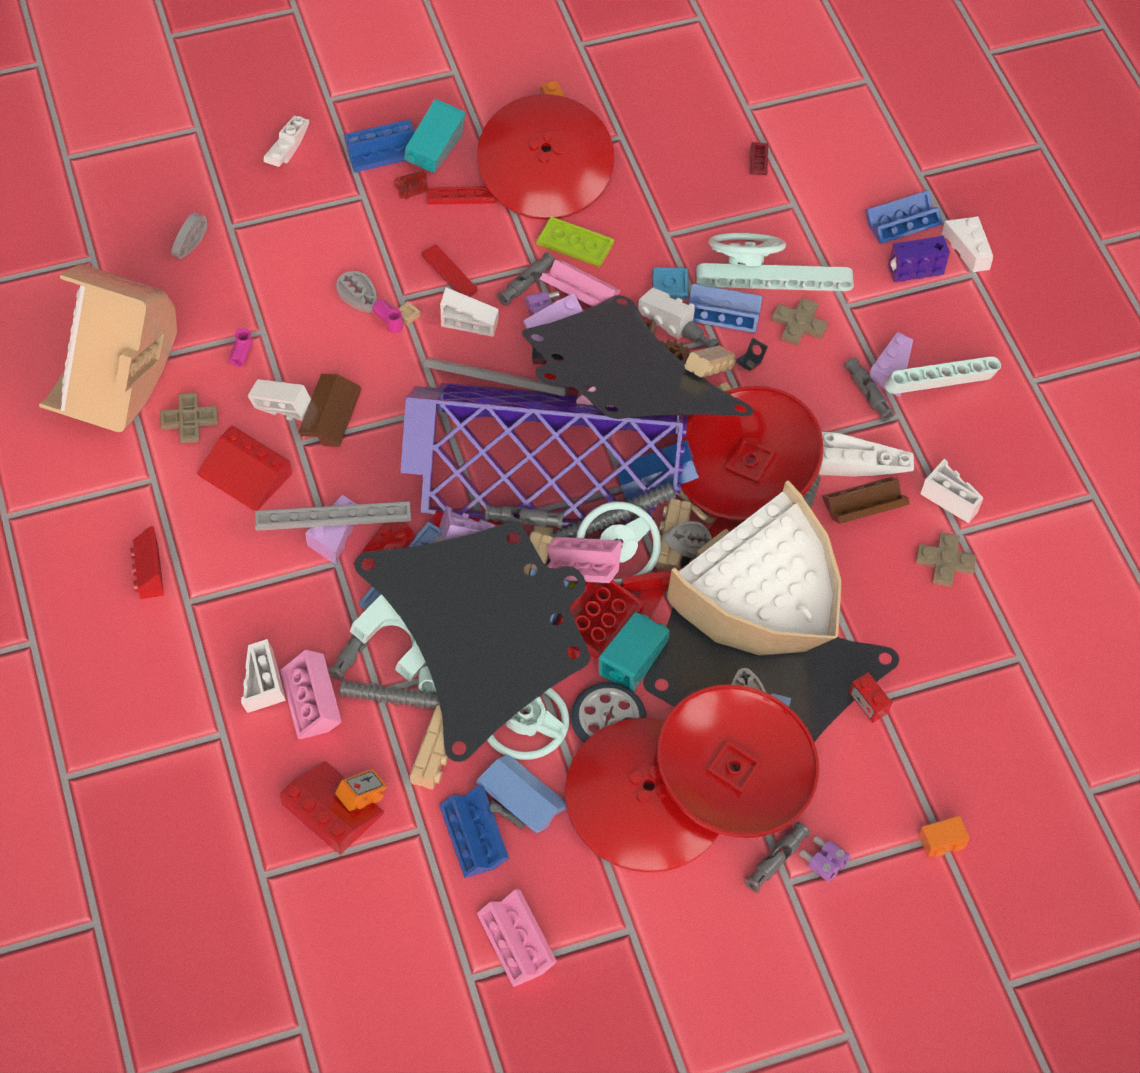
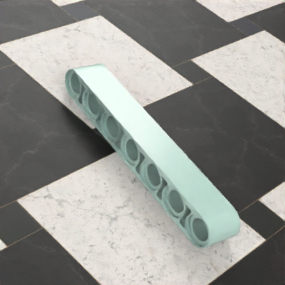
[885,357,1001,394]

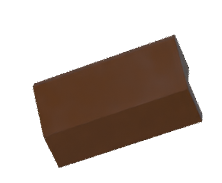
[299,374,362,447]
[822,477,910,524]

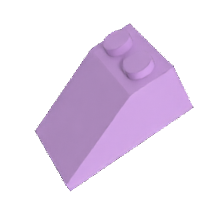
[523,294,583,341]

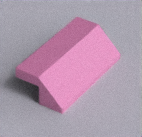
[540,260,621,306]
[546,537,622,583]
[477,889,557,987]

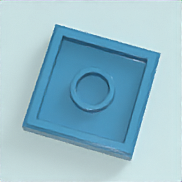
[652,267,688,300]

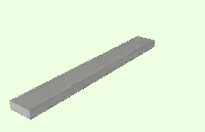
[424,358,570,396]
[255,501,411,531]

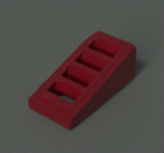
[750,142,768,175]

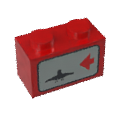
[849,672,893,723]

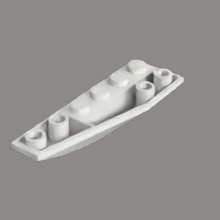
[819,432,914,477]

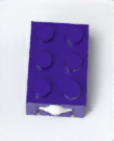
[888,236,950,282]

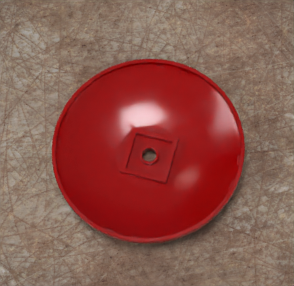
[477,94,614,220]
[676,386,824,522]
[656,685,819,838]
[565,718,719,872]

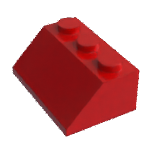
[130,526,164,599]

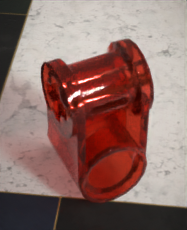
[394,171,428,199]

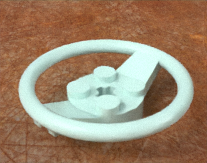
[708,233,786,266]
[576,502,661,585]
[487,688,569,760]

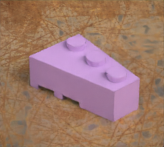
[870,332,913,397]
[305,495,357,565]
[439,506,496,541]

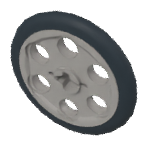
[571,683,647,742]

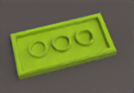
[536,217,615,267]

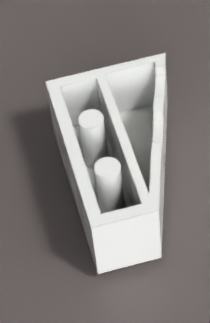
[941,217,993,272]
[440,288,499,337]
[638,288,695,340]
[248,379,311,421]
[920,458,983,523]
[241,639,286,713]

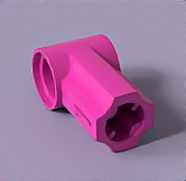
[372,299,403,333]
[229,328,253,367]

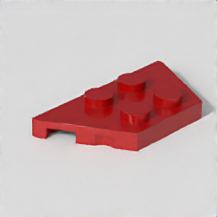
[353,522,416,567]

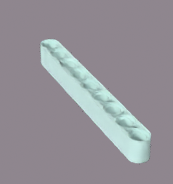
[696,263,854,291]

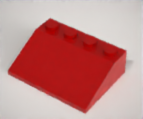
[197,425,292,511]
[555,579,645,660]
[280,761,384,855]

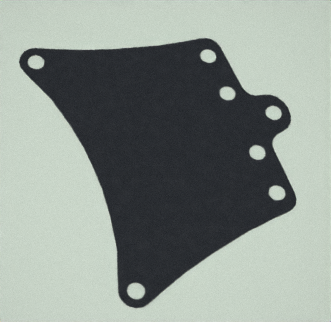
[522,295,754,419]
[354,522,590,762]
[643,556,899,742]

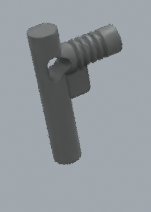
[490,800,526,829]

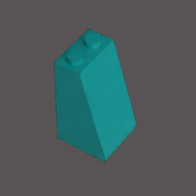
[404,98,466,173]
[599,612,670,692]

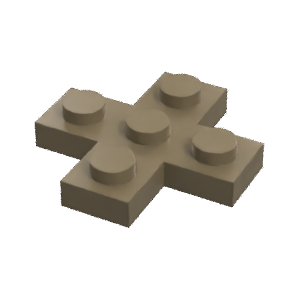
[772,297,829,346]
[160,393,218,444]
[916,532,977,587]

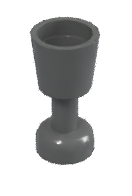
[682,321,720,348]

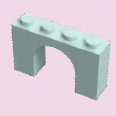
[350,594,427,682]

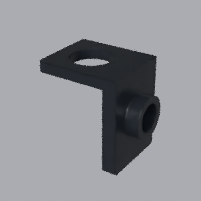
[735,338,768,371]

